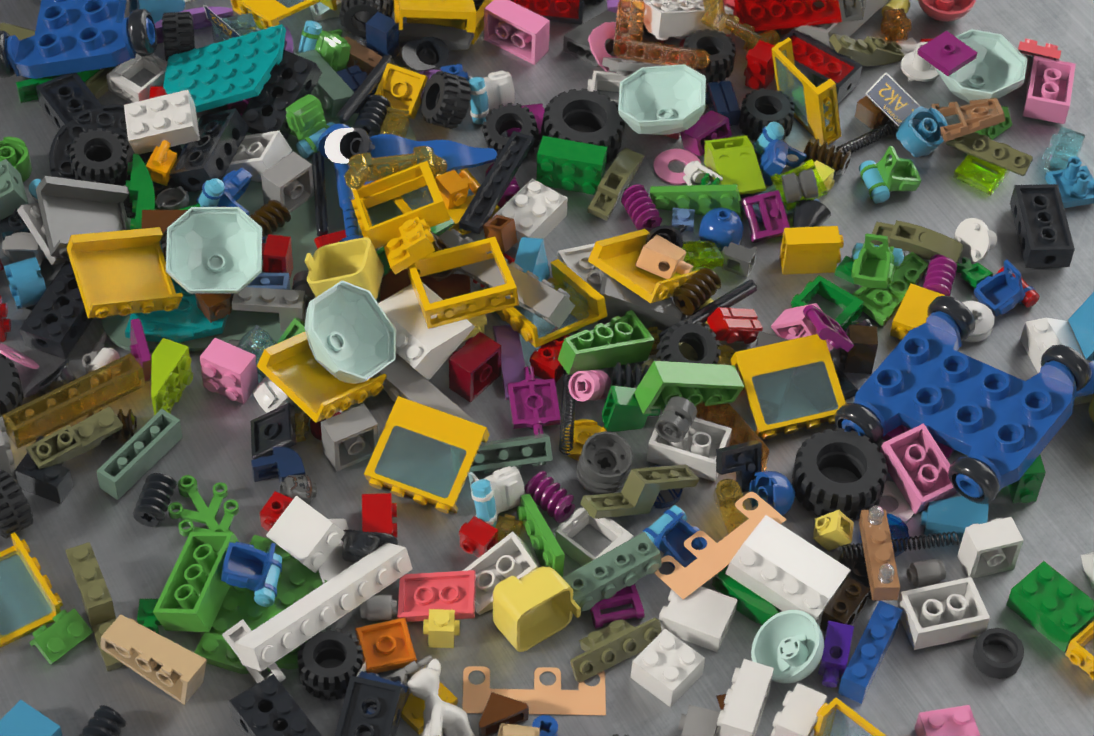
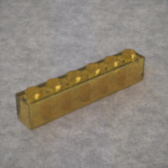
[2,353,145,449]

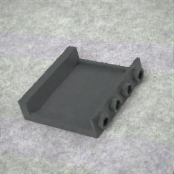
[36,176,130,259]

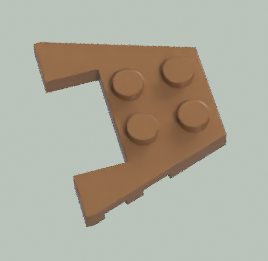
[931,98,1005,142]

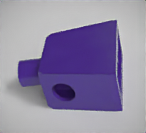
[818,621,854,688]

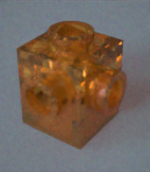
[880,8,912,42]

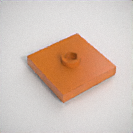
[355,617,417,673]

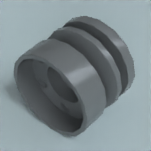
[576,431,633,494]

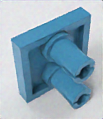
[1045,156,1094,208]

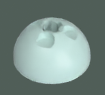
[751,610,824,683]

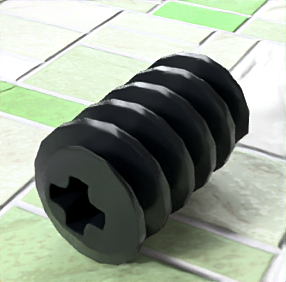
[353,95,392,137]
[612,362,649,388]
[133,473,177,527]
[79,705,127,736]

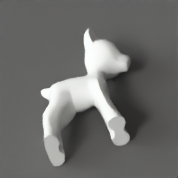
[407,659,475,736]

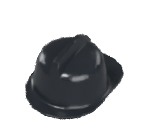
[401,37,449,71]
[325,127,375,164]
[25,359,79,400]
[341,529,398,563]

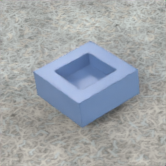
[671,208,695,232]

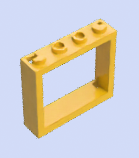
[351,161,451,249]
[407,237,519,329]

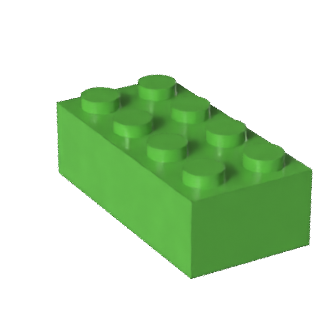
[153,532,239,632]

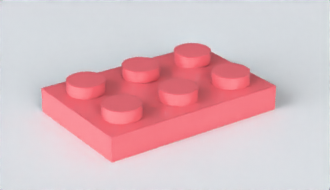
[1018,38,1061,60]
[397,570,476,622]

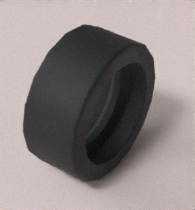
[973,628,1024,679]

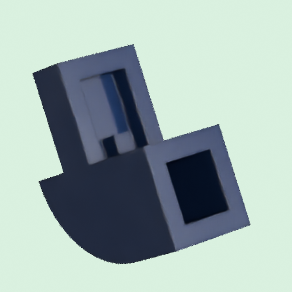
[251,447,306,482]

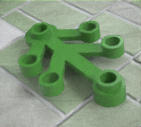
[168,475,239,537]

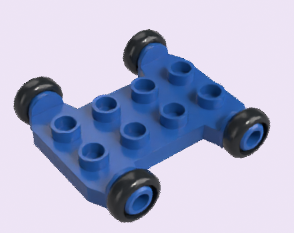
[0,0,157,79]
[834,295,1092,504]

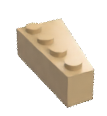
[100,614,207,705]

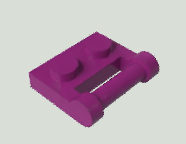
[740,190,790,243]
[803,305,854,352]
[589,584,645,629]

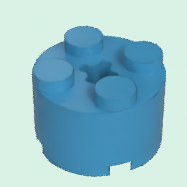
[896,106,948,157]
[4,257,46,309]

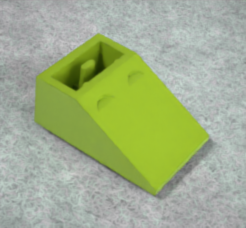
[704,135,766,195]
[151,338,194,416]

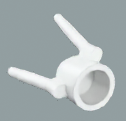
[683,160,723,186]

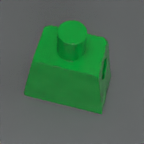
[601,386,661,432]

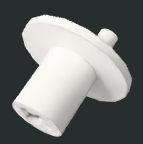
[901,42,939,82]
[953,218,997,262]

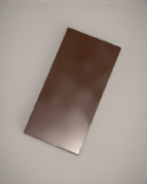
[379,269,471,303]

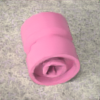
[568,370,612,402]

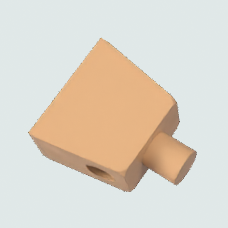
[636,235,694,279]

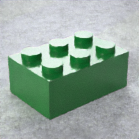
[536,136,607,195]
[1006,561,1094,653]

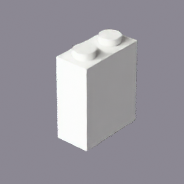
[266,496,346,573]
[659,586,738,653]

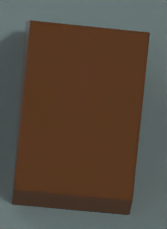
[479,692,529,736]

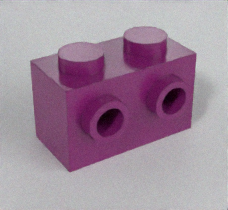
[680,110,732,156]

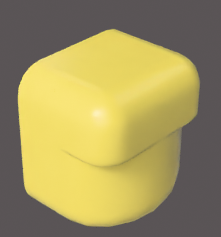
[305,237,384,300]
[493,566,581,652]

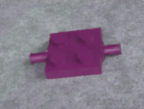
[507,366,561,435]

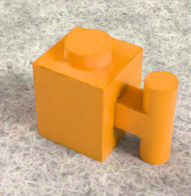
[146,140,177,186]
[435,170,480,209]

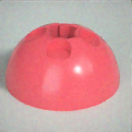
[918,0,976,22]

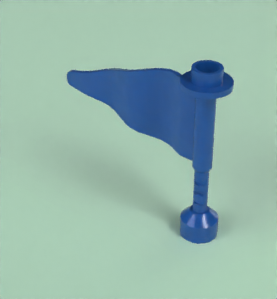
[318,124,497,242]

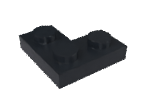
[716,440,762,493]

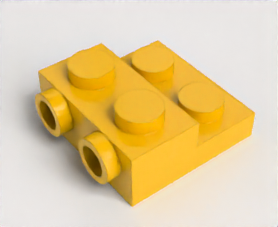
[375,63,428,121]
[383,217,435,275]

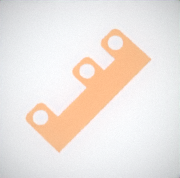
[654,492,787,600]
[462,666,606,715]

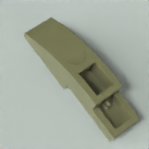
[829,33,905,66]
[587,147,645,221]
[871,220,964,264]
[26,406,123,469]

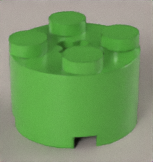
[0,137,32,182]

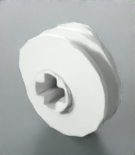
[962,301,994,342]

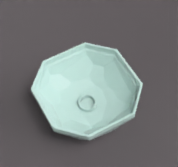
[935,29,1028,103]
[618,64,706,135]
[166,207,262,294]
[305,281,396,384]

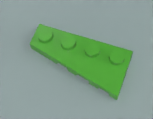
[649,184,744,222]
[852,252,929,327]
[517,494,565,577]

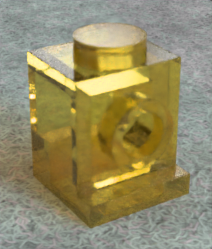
[381,107,409,138]

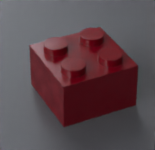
[449,332,502,403]

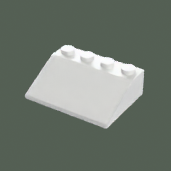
[631,0,734,40]
[378,282,475,380]
[1020,318,1093,405]
[725,515,850,621]

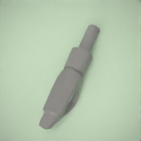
[82,332,107,378]
[384,655,433,685]

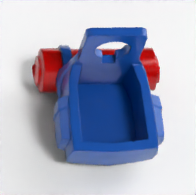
[974,259,1040,317]

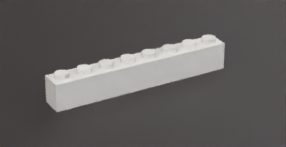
[235,543,413,671]

